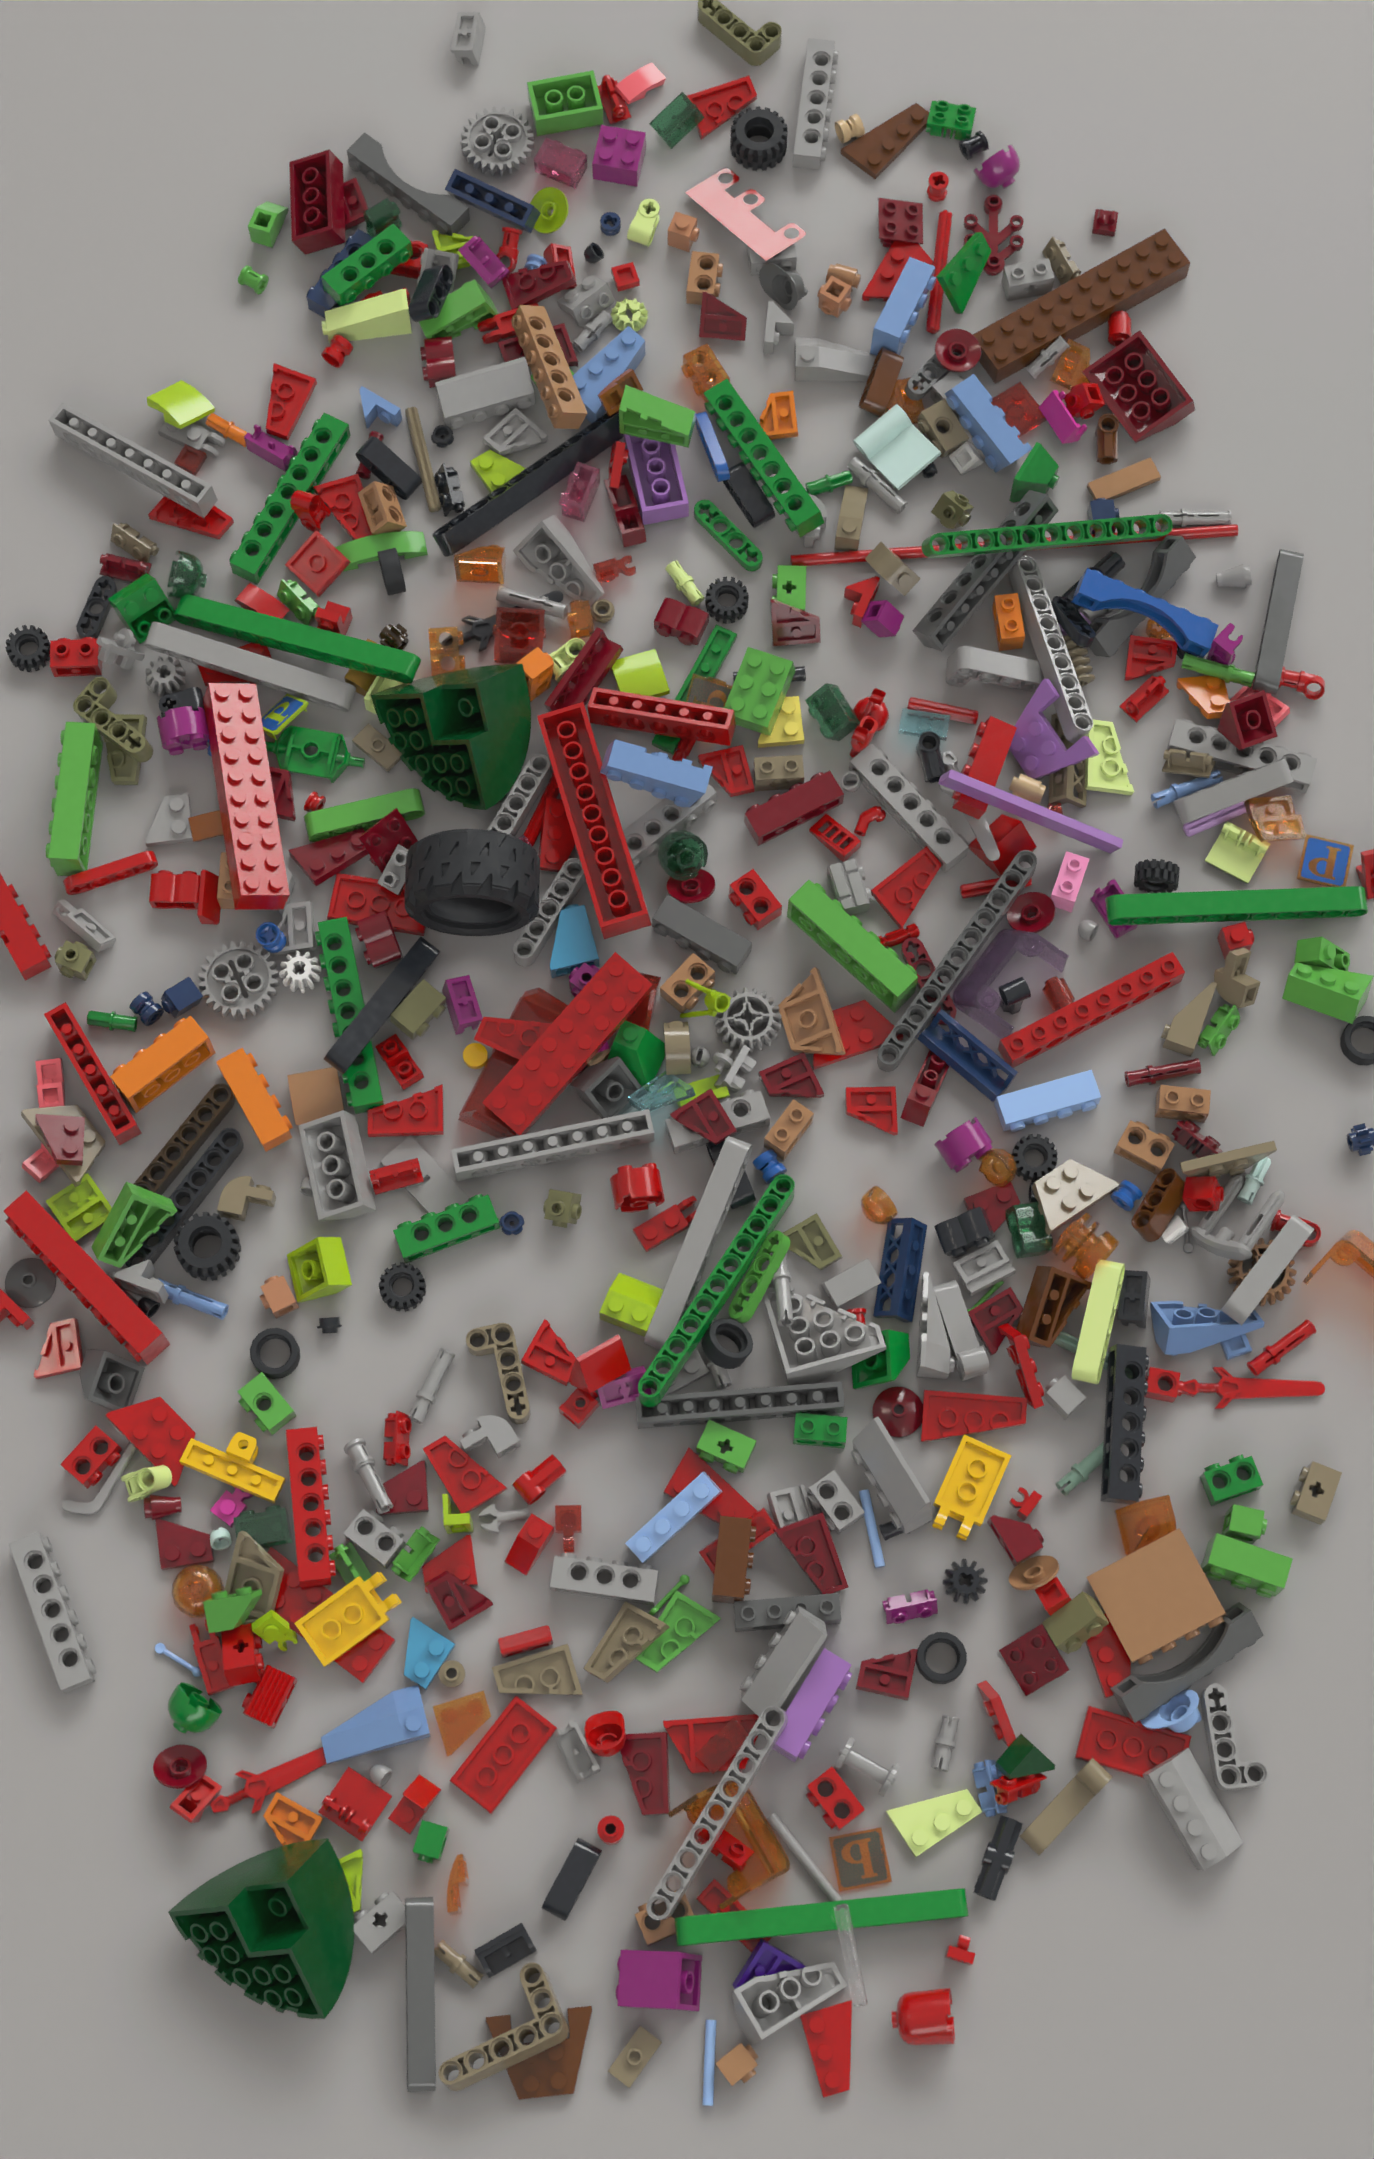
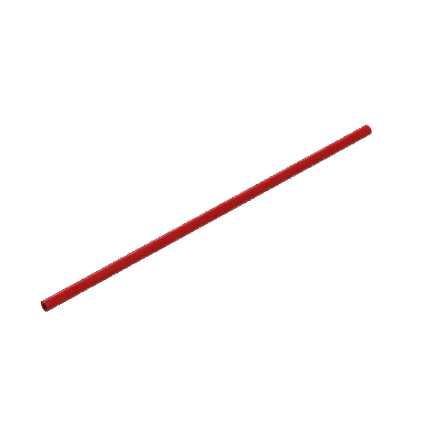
[791,524,1238,566]

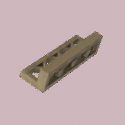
[1048,713,1087,808]

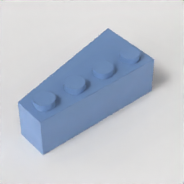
[870,257,937,355]
[573,326,646,423]
[944,374,1032,473]
[600,739,713,807]

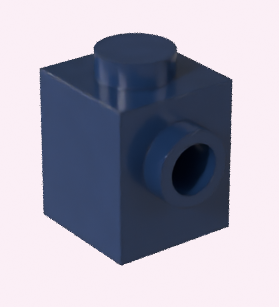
[1087,498,1119,534]
[161,977,203,1018]

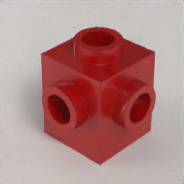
[1064,382,1105,420]

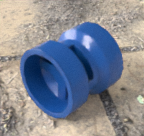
[256,922,286,953]
[753,1149,787,1184]

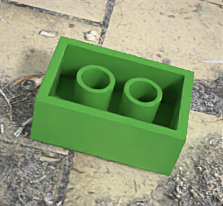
[527,70,603,136]
[724,647,795,736]
[1201,1533,1293,1598]

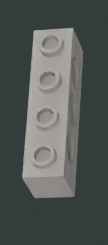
[665,1090,770,1154]
[550,1553,659,1606]

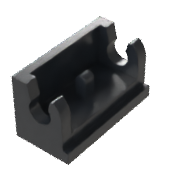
[1117,1270,1150,1328]
[474,1923,537,1978]

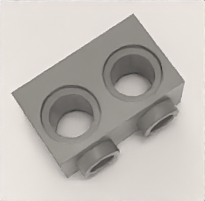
[807,1470,865,1534]
[343,1509,406,1569]

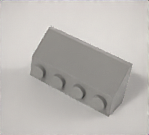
[435,357,535,429]
[299,1110,376,1221]
[851,1416,932,1535]
[740,1606,827,1724]
[1142,1748,1243,1871]

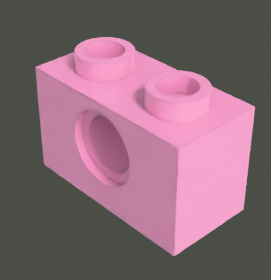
[1050,851,1089,912]

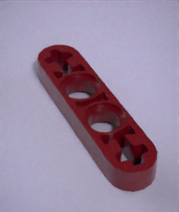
[901,937,957,1026]

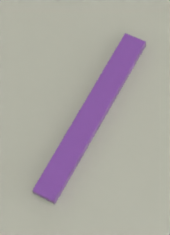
[938,769,1123,854]

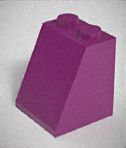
[615,1950,702,2012]

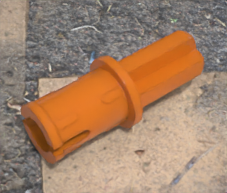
[206,413,251,447]

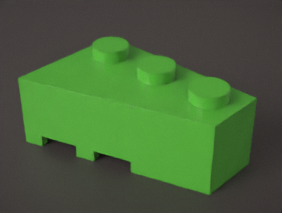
[419,279,499,339]
[619,385,695,448]
[1282,963,1374,1024]
[91,1182,177,1268]

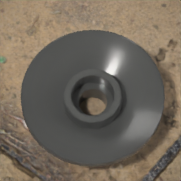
[5,1258,56,1308]

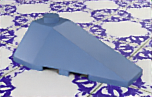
[1150,1301,1265,1356]
[321,1685,431,1764]

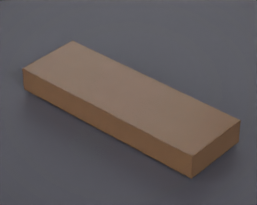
[1087,457,1161,500]

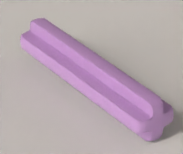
[1183,800,1251,837]

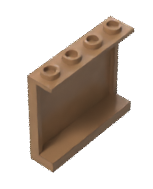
[1087,1528,1227,1665]

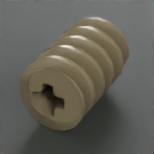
[1063,635,1095,687]

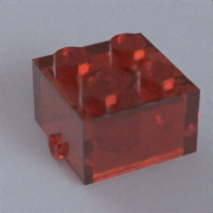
[493,607,546,664]

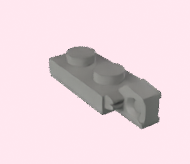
[53,899,116,952]

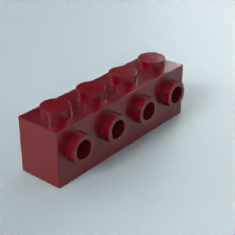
[744,770,844,846]

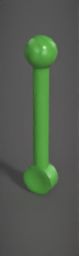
[967,1280,1004,1311]
[648,1574,690,1616]

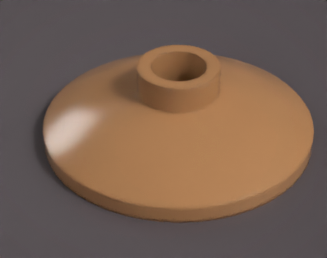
[1009,1555,1059,1590]

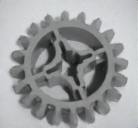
[715,987,781,1054]

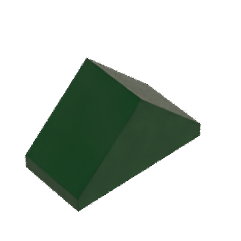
[995,1734,1055,1779]

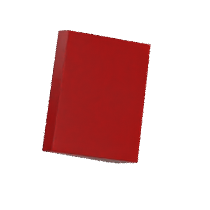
[968,814,1037,877]
[569,1335,632,1394]

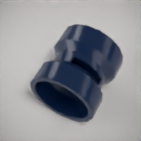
[129,991,165,1026]

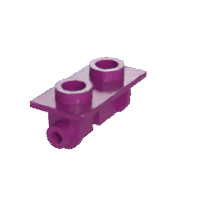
[882,1589,938,1624]

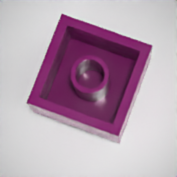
[592,125,646,187]

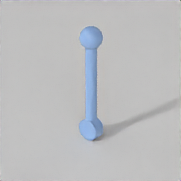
[155,1643,201,1677]

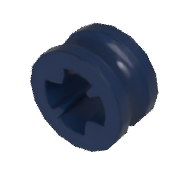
[600,212,621,236]

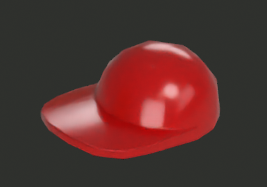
[585,1711,626,1757]

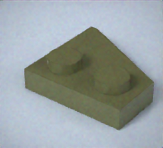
[778,1213,843,1270]

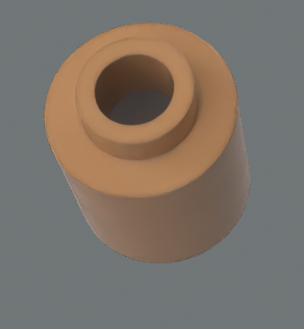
[826,263,861,292]

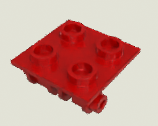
[318,1766,392,1842]

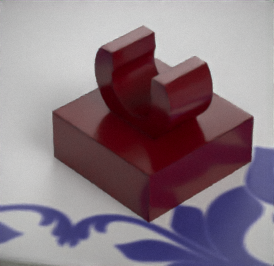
[1092,209,1118,237]

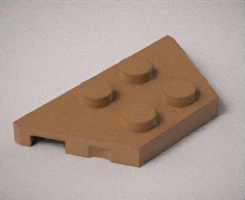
[778,967,846,1055]

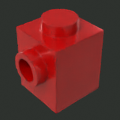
[1217,922,1254,959]

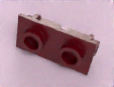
[100,553,152,582]

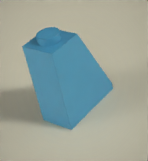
[550,904,600,978]

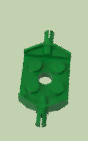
[265,726,365,783]

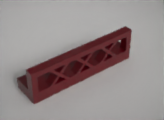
[544,627,623,712]

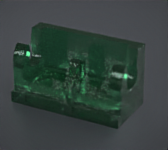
[649,92,705,149]

